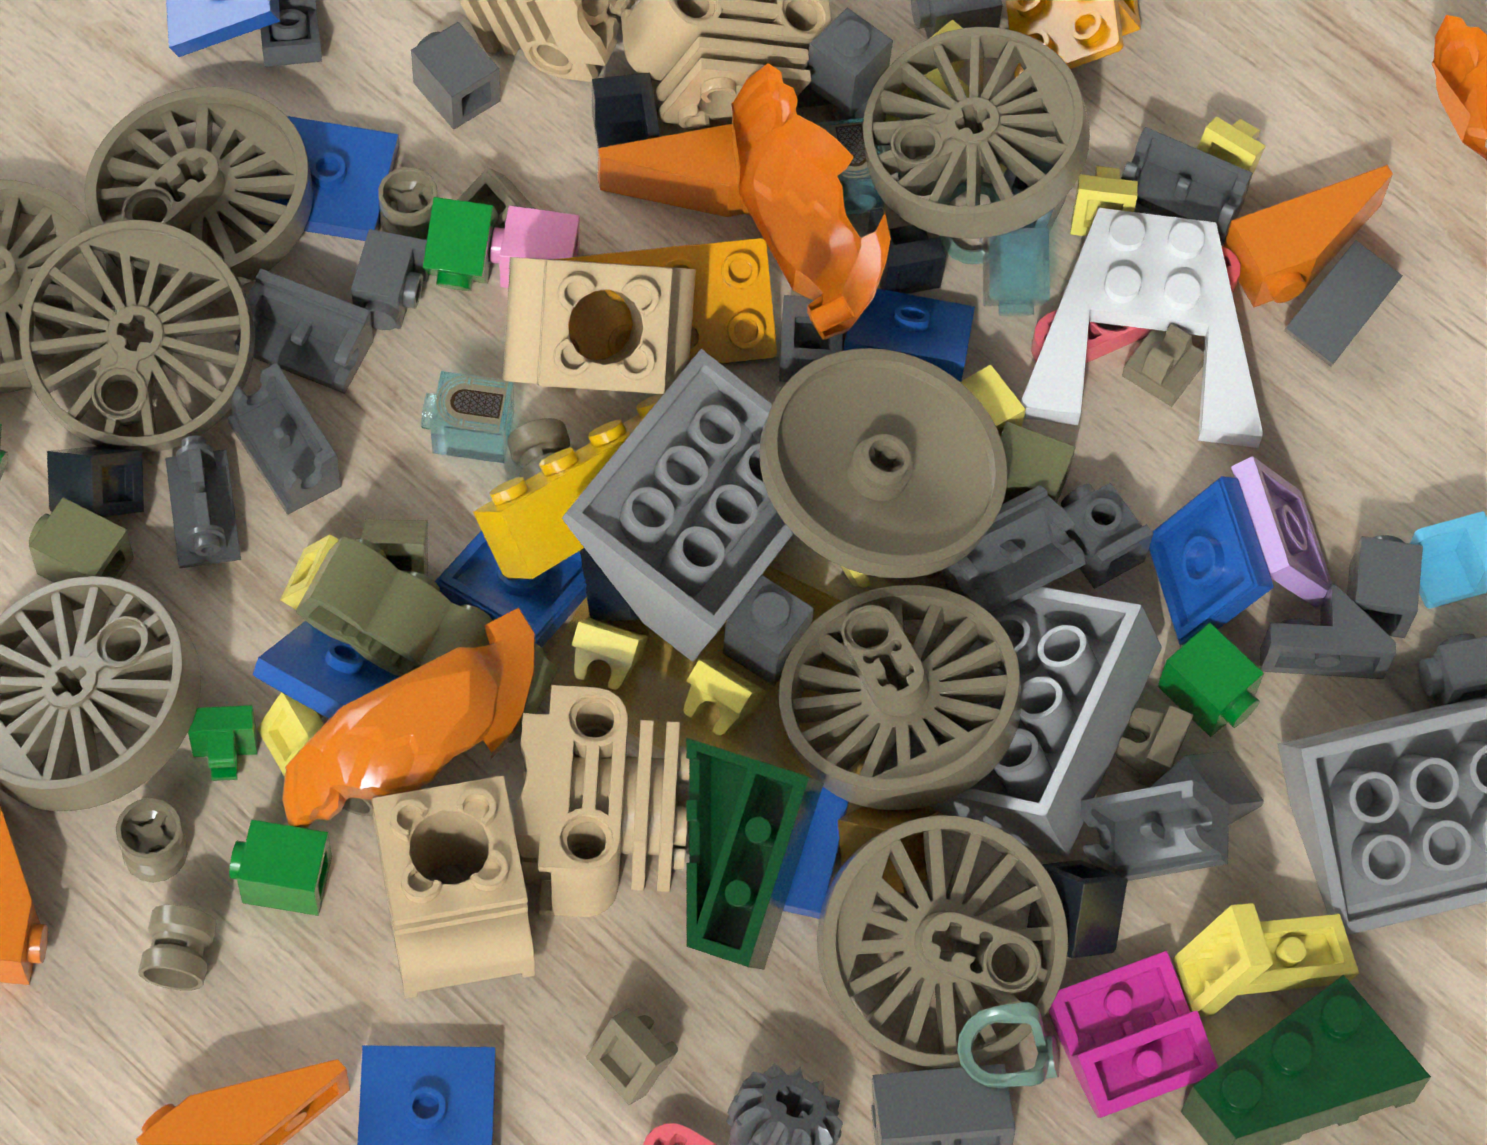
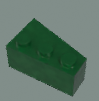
[686,738,824,970]
[1181,975,1431,1145]

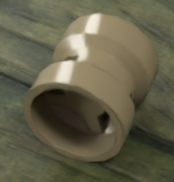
[378,167,438,240]
[507,418,570,481]
[116,798,188,883]
[138,905,217,991]

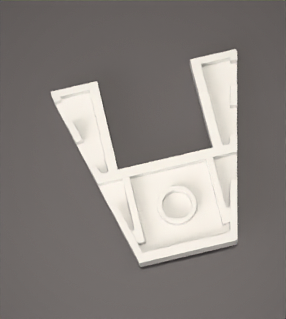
[1021,208,1263,448]

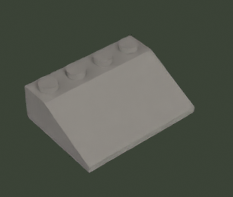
[562,349,793,662]
[882,587,1162,857]
[1278,695,1487,935]

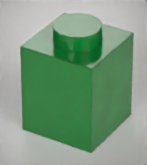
[423,197,498,291]
[1157,623,1264,737]
[229,819,332,916]

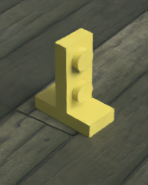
[1172,903,1360,1017]

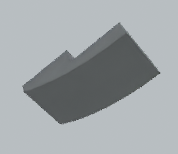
[260,0,322,67]
[1284,240,1403,367]

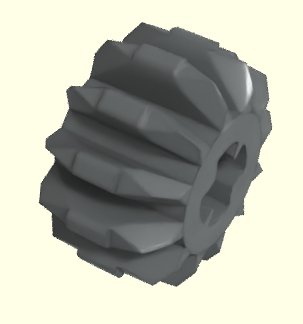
[726,1063,843,1145]

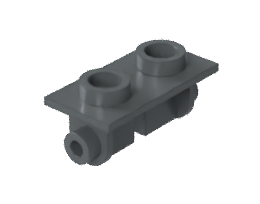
[165,435,241,569]

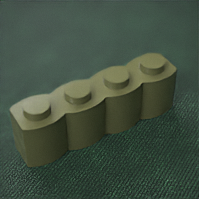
[296,536,558,743]

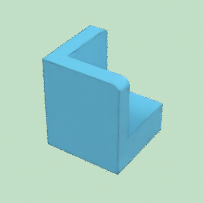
[1410,511,1487,609]

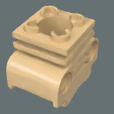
[459,0,638,82]
[621,0,831,130]
[502,257,696,394]
[514,685,689,917]
[371,775,535,999]

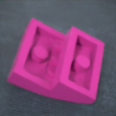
[1048,951,1219,1118]

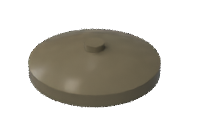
[759,348,1007,578]

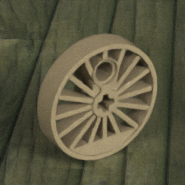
[863,27,1090,239]
[84,86,313,296]
[0,179,108,394]
[19,220,255,453]
[0,576,201,811]
[779,585,1021,810]
[817,816,1068,1068]

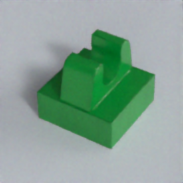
[188,705,257,781]

